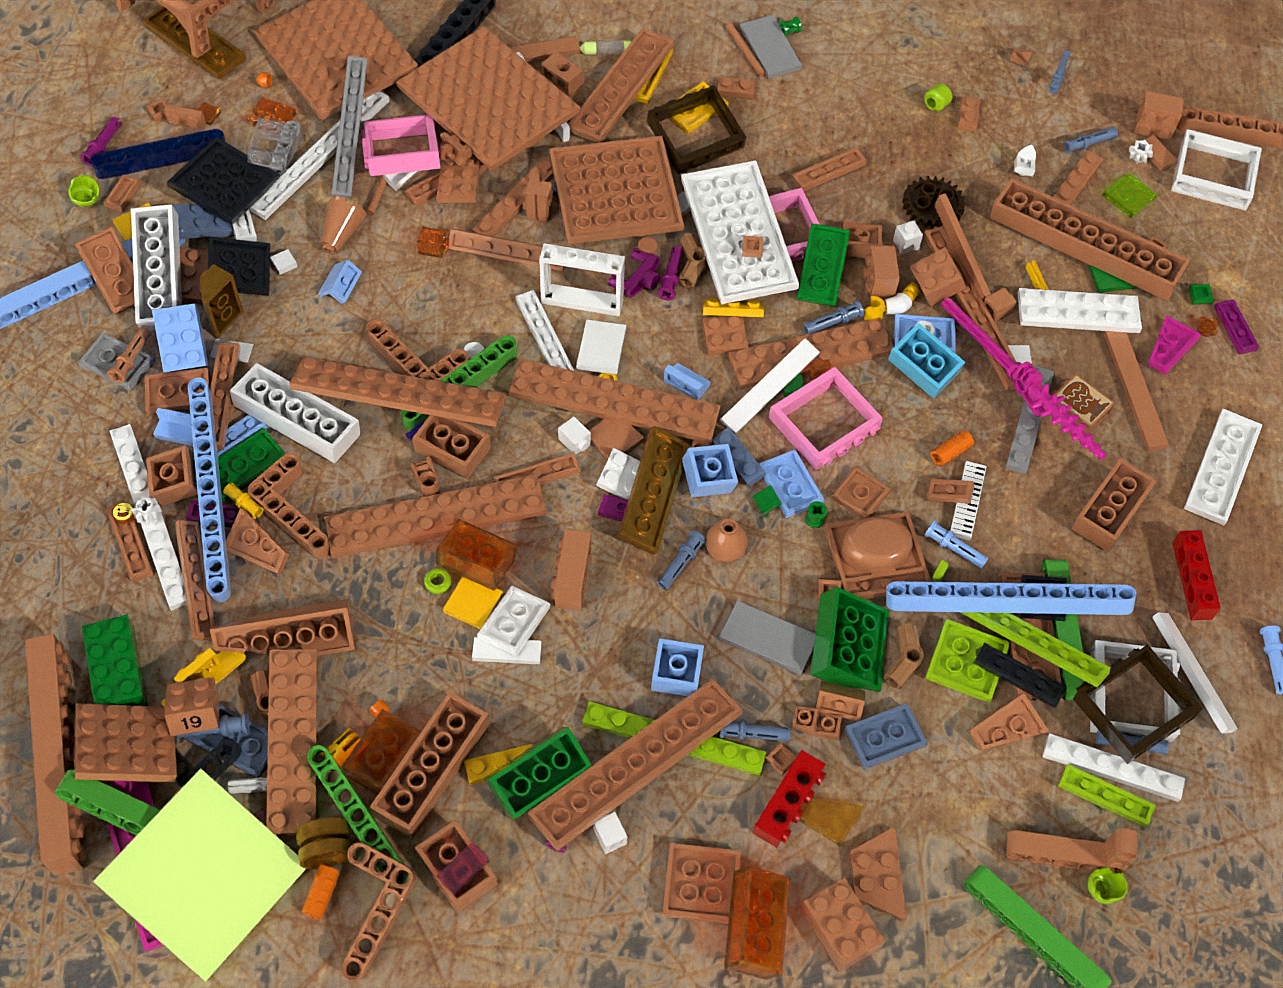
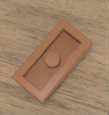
[717,77,755,99]
[958,96,980,131]
[164,104,206,130]
[927,479,974,504]

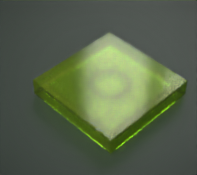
[1102,172,1158,218]

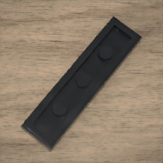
[973,643,1066,708]

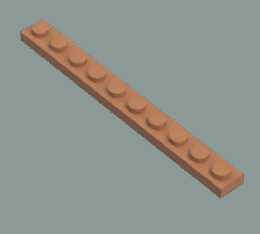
[923,227,1016,391]

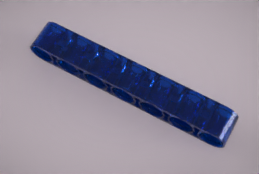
[90,129,226,179]

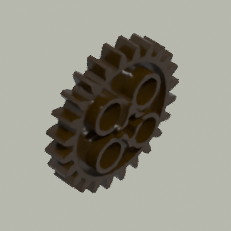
[902,176,966,229]

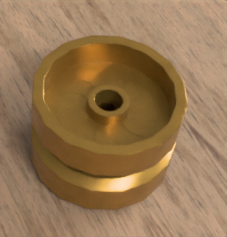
[296,818,352,869]

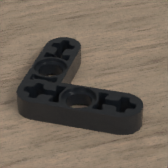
[175,739,241,788]

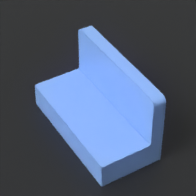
[318,259,362,304]
[663,363,710,400]
[153,408,203,446]

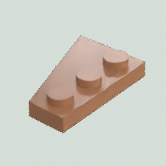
[226,508,290,574]
[967,693,1049,750]

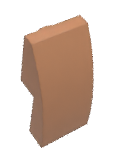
[792,706,843,740]

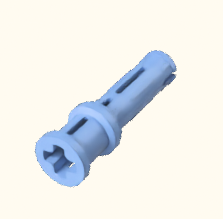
[924,520,988,569]
[1259,625,1283,695]

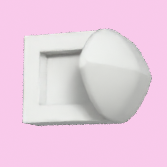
[1014,145,1036,177]

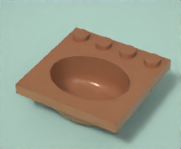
[825,511,931,599]

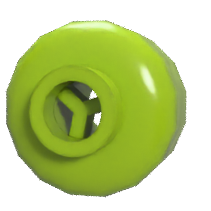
[924,83,952,111]

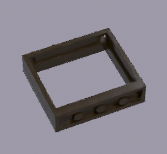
[646,85,747,174]
[1073,644,1204,765]

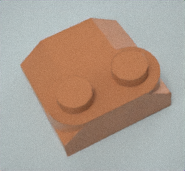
[842,220,882,259]

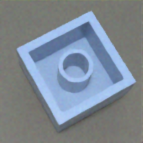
[682,444,738,497]
[651,638,704,696]

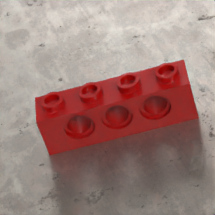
[1172,530,1221,621]
[753,749,826,848]

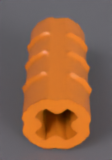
[930,430,974,466]
[301,865,340,920]

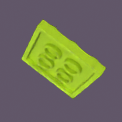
[925,619,1010,703]

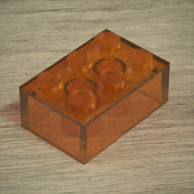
[436,518,517,591]
[342,709,422,795]

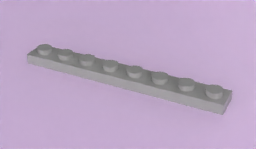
[331,56,368,199]

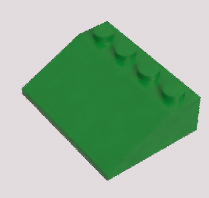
[810,587,889,692]

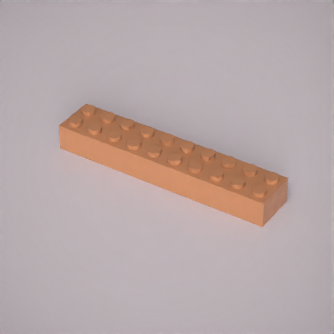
[990,178,1190,301]
[25,634,87,875]

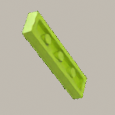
[1057,764,1156,828]

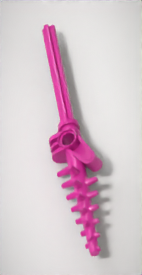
[941,297,1107,460]

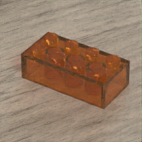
[724,866,790,980]

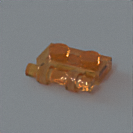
[247,97,296,133]

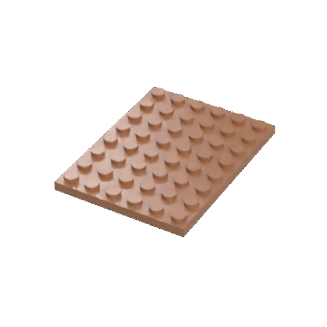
[253,0,419,121]
[396,26,580,171]

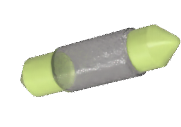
[580,40,632,56]

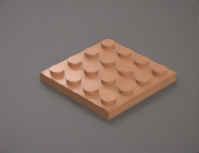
[74,703,177,782]

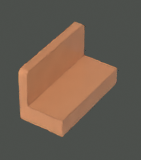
[815,681,865,721]

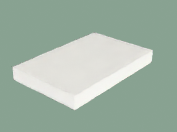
[576,320,626,375]
[477,586,550,657]

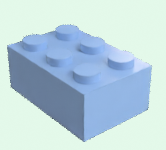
[152,304,209,372]

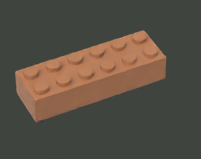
[370,692,490,840]

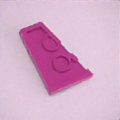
[1148,315,1201,375]

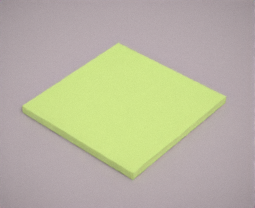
[93,769,306,982]

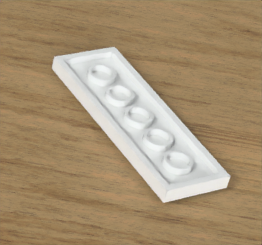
[1018,288,1142,333]
[1183,409,1263,526]

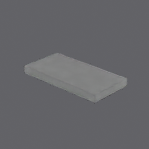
[740,15,802,79]
[719,601,815,675]

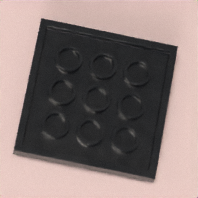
[167,137,280,225]

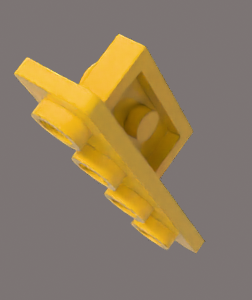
[161,648,247,707]

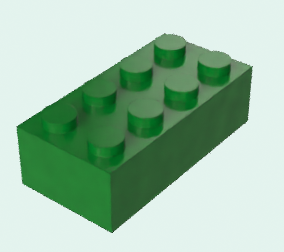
[82,614,148,706]
[484,727,592,820]

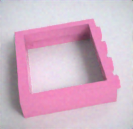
[361,114,440,176]
[769,188,820,262]
[769,367,883,470]

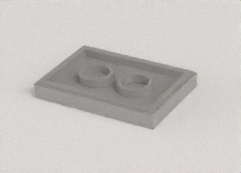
[78,332,155,391]

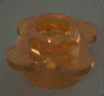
[1197,317,1218,337]

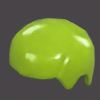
[68,175,99,207]
[1088,867,1128,905]

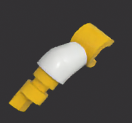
[864,282,921,321]

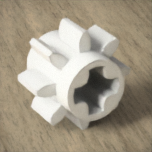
[1129,140,1153,164]
[132,496,162,525]

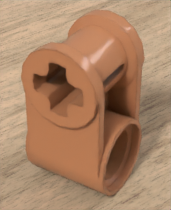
[409,456,440,497]

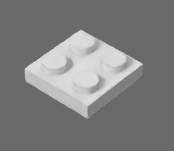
[596,448,640,500]

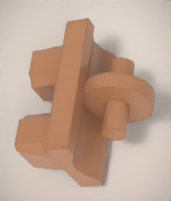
[438,132,472,167]

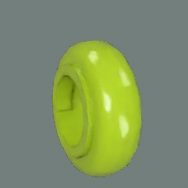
[424,568,451,594]

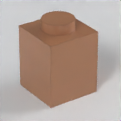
[984,287,1017,322]

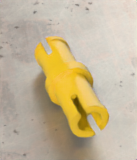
[223,483,264,519]

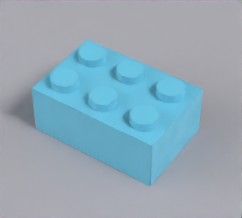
[888,323,965,399]

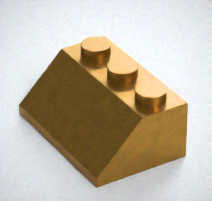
[200,264,244,339]

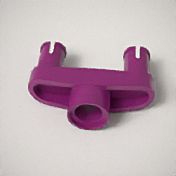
[608,248,660,298]

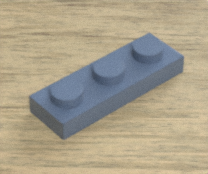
[712,427,767,487]

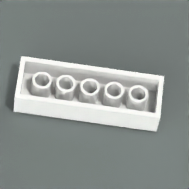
[131,205,182,331]
[230,363,360,463]

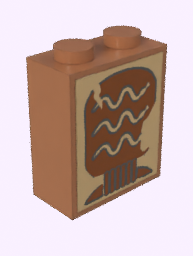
[1050,373,1115,434]

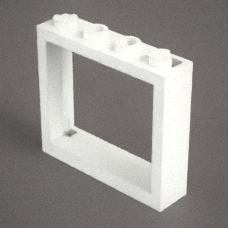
[1171,129,1262,211]
[539,243,625,316]
[1090,640,1181,742]

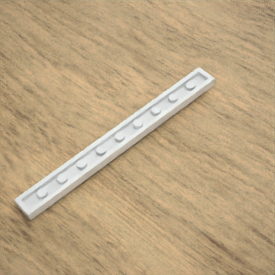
[250,91,389,220]
[110,424,187,611]

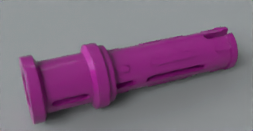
[80,116,122,167]
[658,246,684,301]

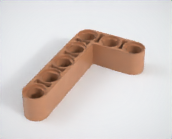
[366,320,469,381]
[248,453,330,559]
[1006,829,1138,873]
[341,843,416,981]

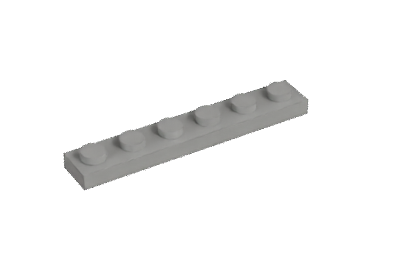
[1005,366,1054,474]

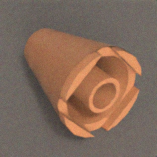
[320,196,367,254]

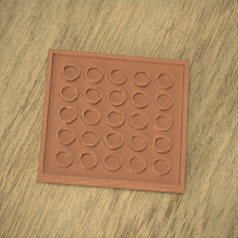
[549,136,684,244]

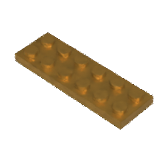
[143,5,247,80]
[617,426,689,555]

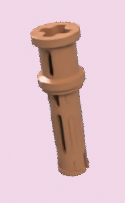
[107,327,151,383]

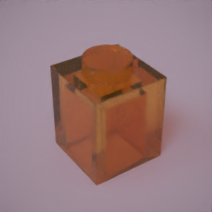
[417,226,449,258]

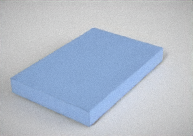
[894,314,956,353]
[759,450,825,518]

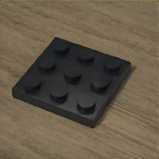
[207,237,270,296]

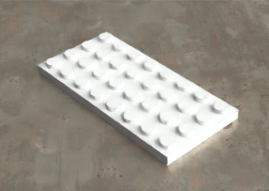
[681,161,799,304]

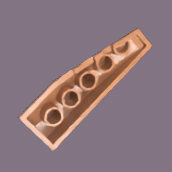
[210,599,355,656]

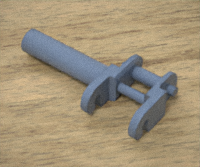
[1049,50,1071,94]

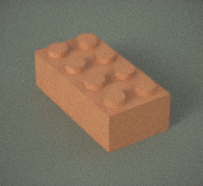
[1071,458,1157,552]

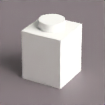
[893,221,923,255]
[558,417,591,455]
[593,812,627,854]

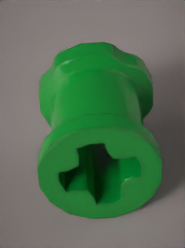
[779,16,802,37]
[806,501,827,528]

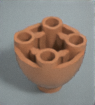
[705,518,748,562]

